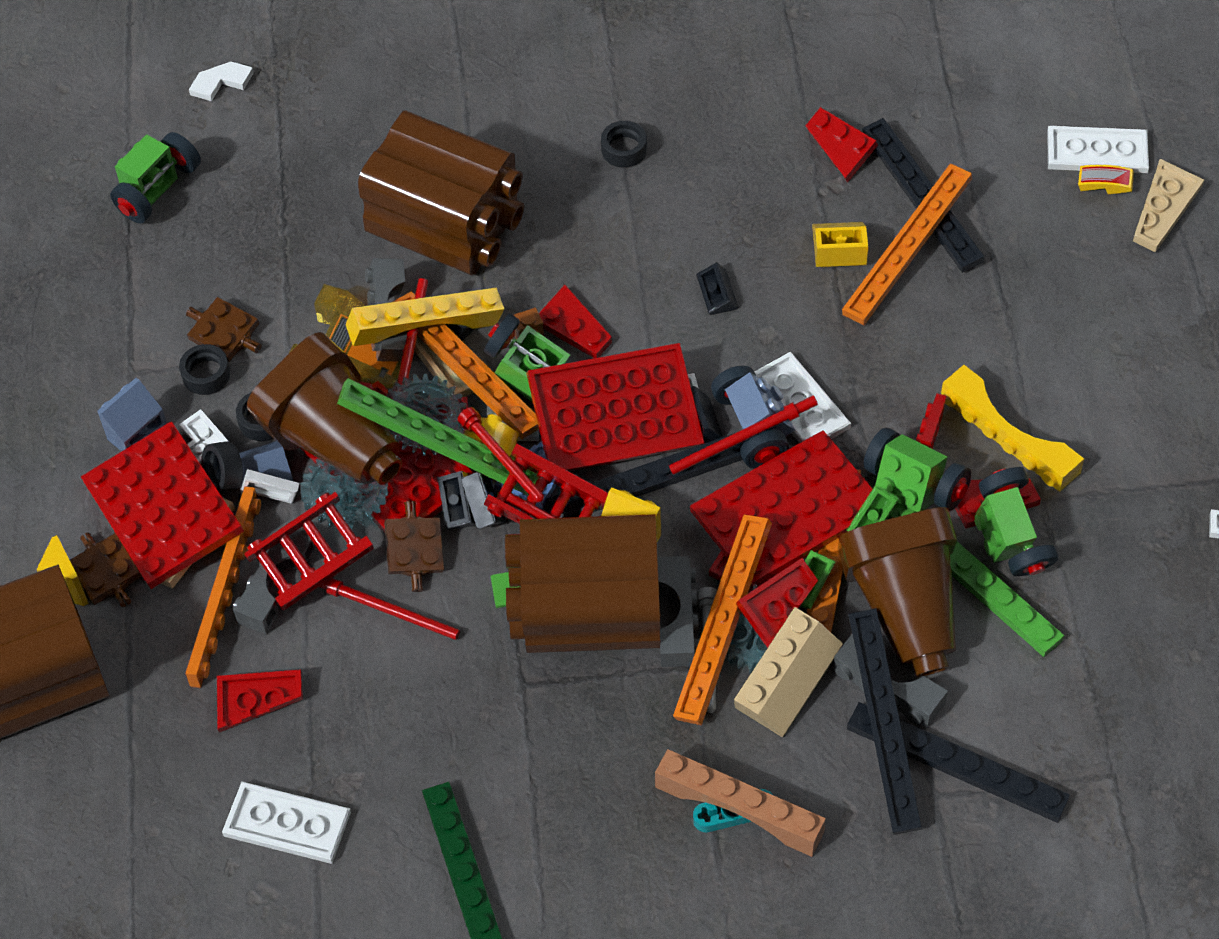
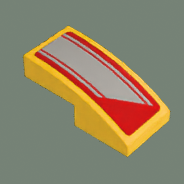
[1078,165,1134,194]

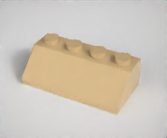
[734,607,843,737]

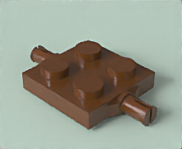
[186,297,262,362]
[384,501,444,592]
[70,532,142,607]

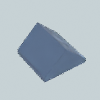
[239,441,294,496]

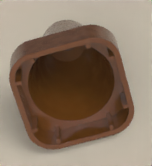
[247,332,403,485]
[837,507,957,677]

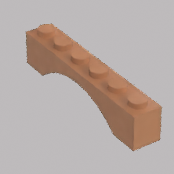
[655,749,826,857]

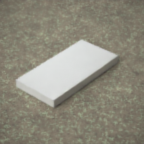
[1047,126,1149,174]
[755,352,851,443]
[222,782,351,864]

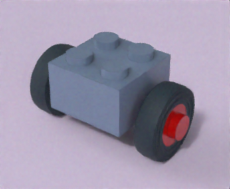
[711,365,795,469]

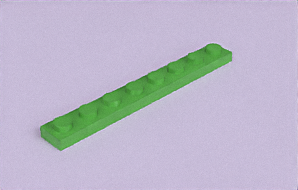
[337,378,537,496]
[887,503,1064,657]

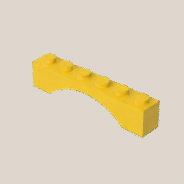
[345,288,504,346]
[941,365,1084,492]

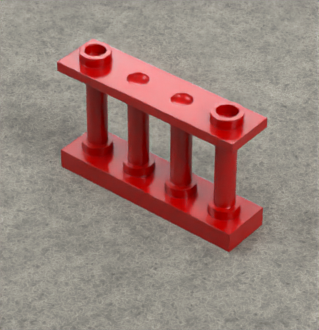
[484,443,608,524]
[244,492,374,611]

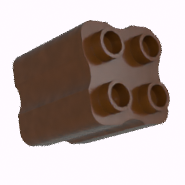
[358,110,525,276]
[505,514,660,653]
[0,564,110,739]

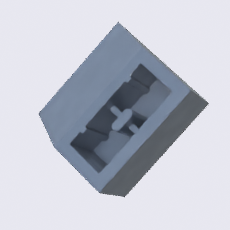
[97,378,167,451]

